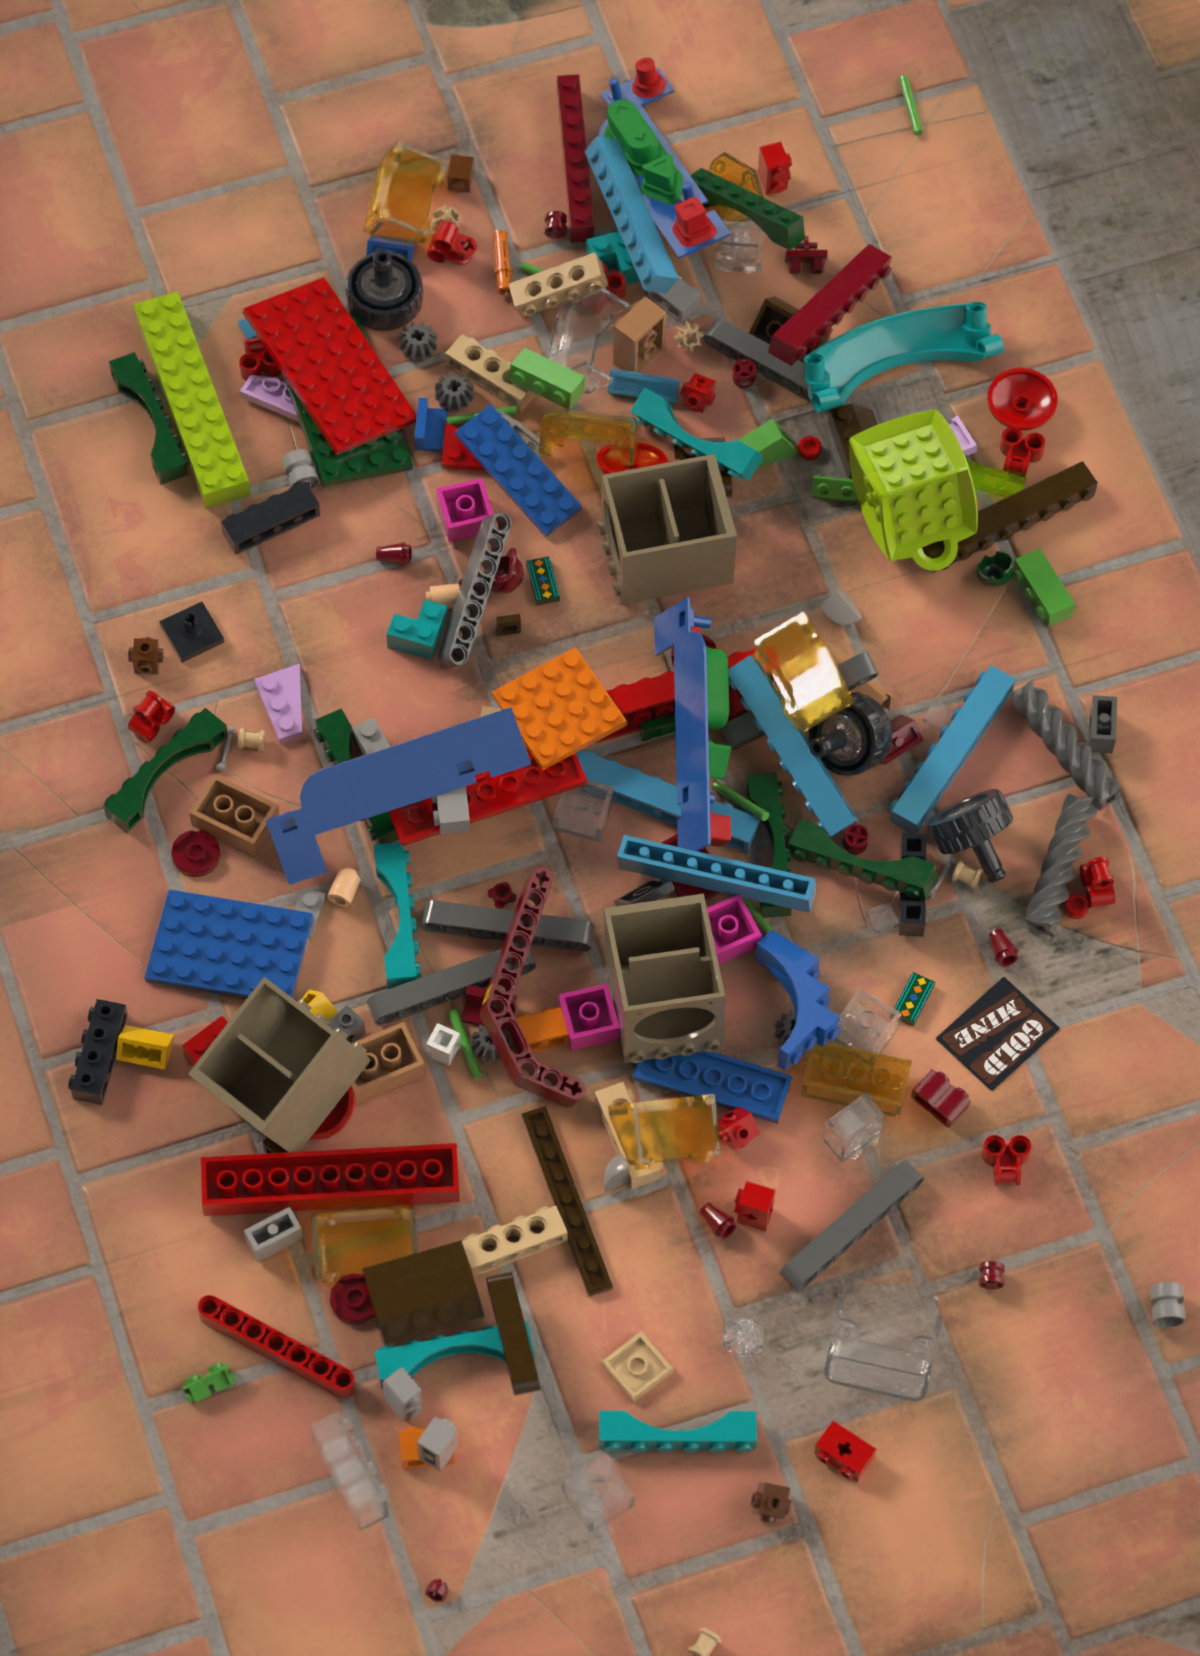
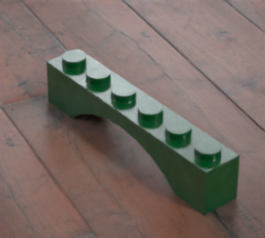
[690,168,805,251]
[109,352,189,485]
[103,708,228,834]
[313,708,399,844]
[746,773,793,918]
[788,820,938,900]

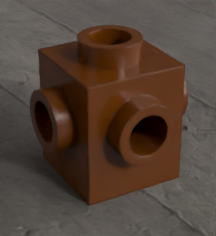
[128,637,164,674]
[751,1482,791,1523]

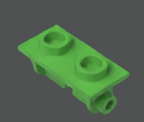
[811,474,858,502]
[181,1361,236,1404]

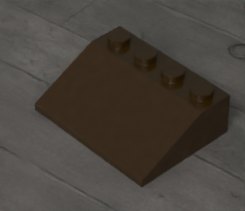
[362,1240,485,1345]

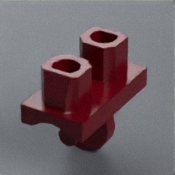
[785,236,828,273]

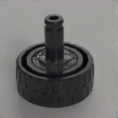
[346,251,423,331]
[809,692,892,776]
[928,789,1013,883]

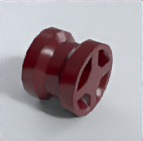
[544,211,567,239]
[732,358,756,388]
[843,824,869,855]
[979,1261,1005,1290]

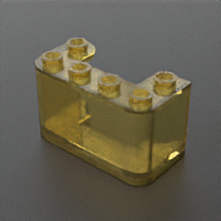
[753,612,855,732]

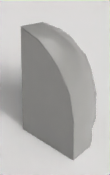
[820,590,862,625]
[603,1153,629,1191]

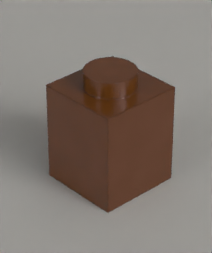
[447,154,474,193]

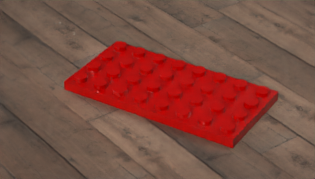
[243,277,417,455]
[388,744,587,847]

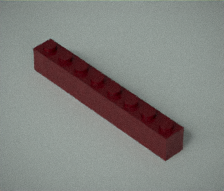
[557,74,594,243]
[768,244,892,366]

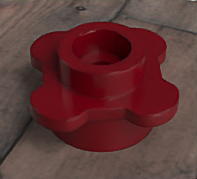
[488,882,517,909]

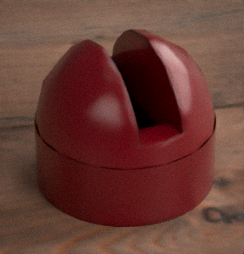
[425,1579,448,1602]

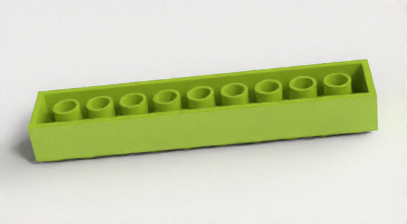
[133,291,251,509]

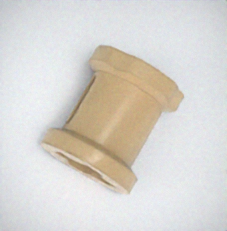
[238,727,265,752]
[952,860,983,890]
[687,1627,721,1656]

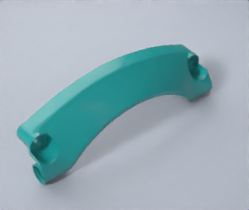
[803,301,1004,413]

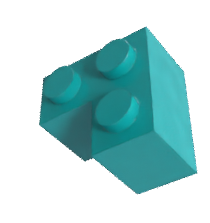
[586,231,640,285]
[386,600,448,660]

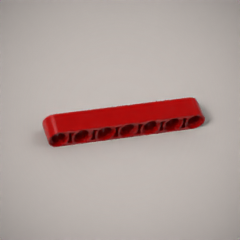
[198,1295,356,1399]

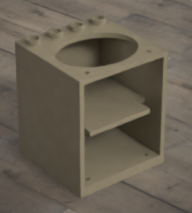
[597,454,737,605]
[604,894,725,1063]
[188,977,371,1152]

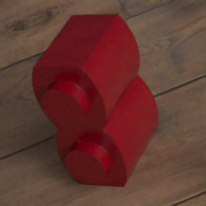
[911,1069,970,1128]

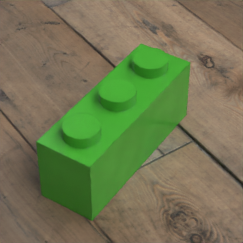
[509,348,585,410]
[1013,548,1075,627]

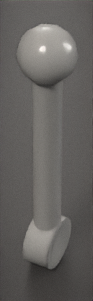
[216,726,235,772]
[928,856,956,899]

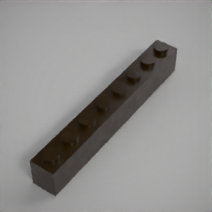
[922,461,1098,573]

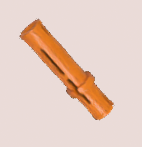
[493,230,513,296]

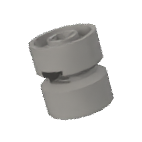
[281,449,320,491]
[1150,1282,1186,1328]

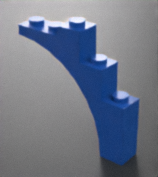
[754,930,840,1071]

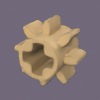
[432,205,460,231]
[673,321,704,351]

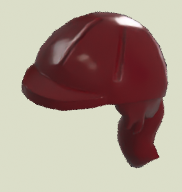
[459,547,524,594]

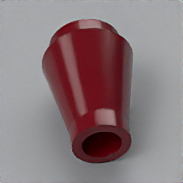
[376,542,412,566]
[989,929,1018,967]
[699,1202,737,1239]

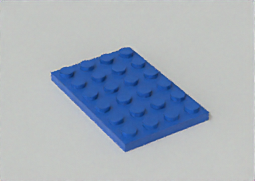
[144,889,314,999]

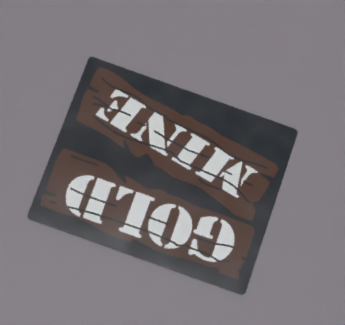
[936,977,1060,1091]

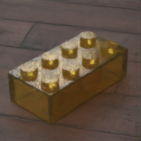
[801,1042,912,1118]

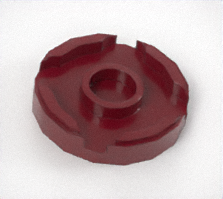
[171,830,221,877]
[330,1273,375,1325]

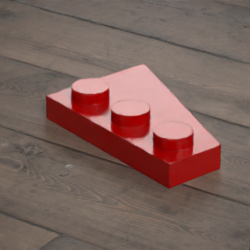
[441,423,486,471]

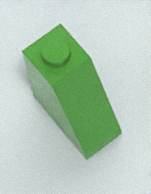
[739,419,798,469]

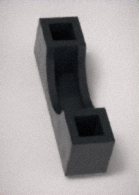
[899,833,927,937]

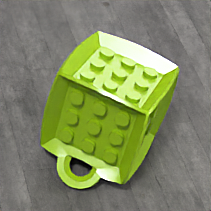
[849,409,978,571]

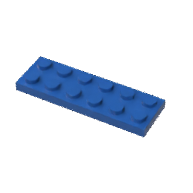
[455,404,582,538]
[633,1051,793,1124]

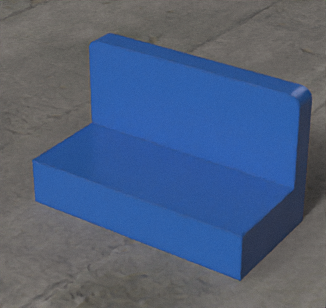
[366,235,417,262]
[415,398,447,452]

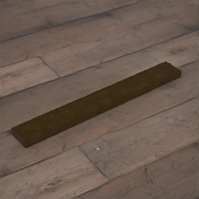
[522,1106,613,1297]

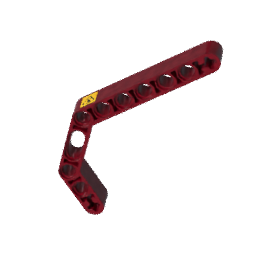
[480,867,586,1107]

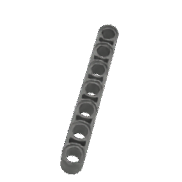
[703,318,852,412]
[438,512,511,668]
[721,652,879,750]
[421,900,595,952]
[367,943,536,1026]
[780,1160,924,1292]

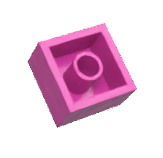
[436,478,493,543]
[707,894,762,965]
[559,983,620,1051]

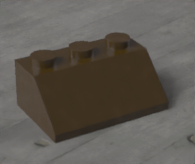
[749,296,833,363]
[828,403,878,479]

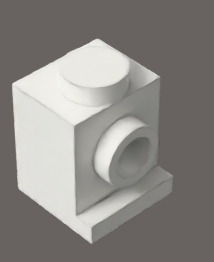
[426,1023,461,1066]

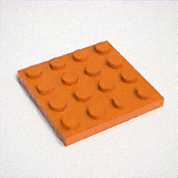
[492,647,627,771]

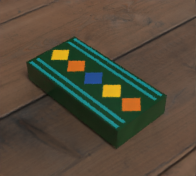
[526,556,560,605]
[891,972,936,1026]

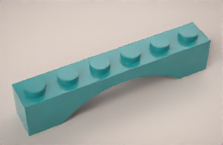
[630,388,764,481]
[374,842,421,989]
[375,1322,534,1389]
[599,1410,757,1453]

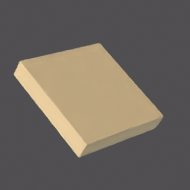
[601,1331,674,1403]

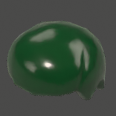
[977,551,1013,587]

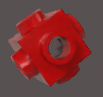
[680,373,716,413]
[715,1106,761,1149]

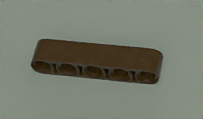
[486,1271,541,1396]

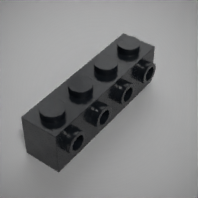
[221,482,320,555]
[68,999,128,1105]

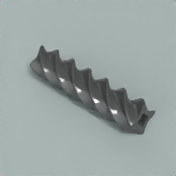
[1012,679,1122,811]
[1024,794,1097,937]

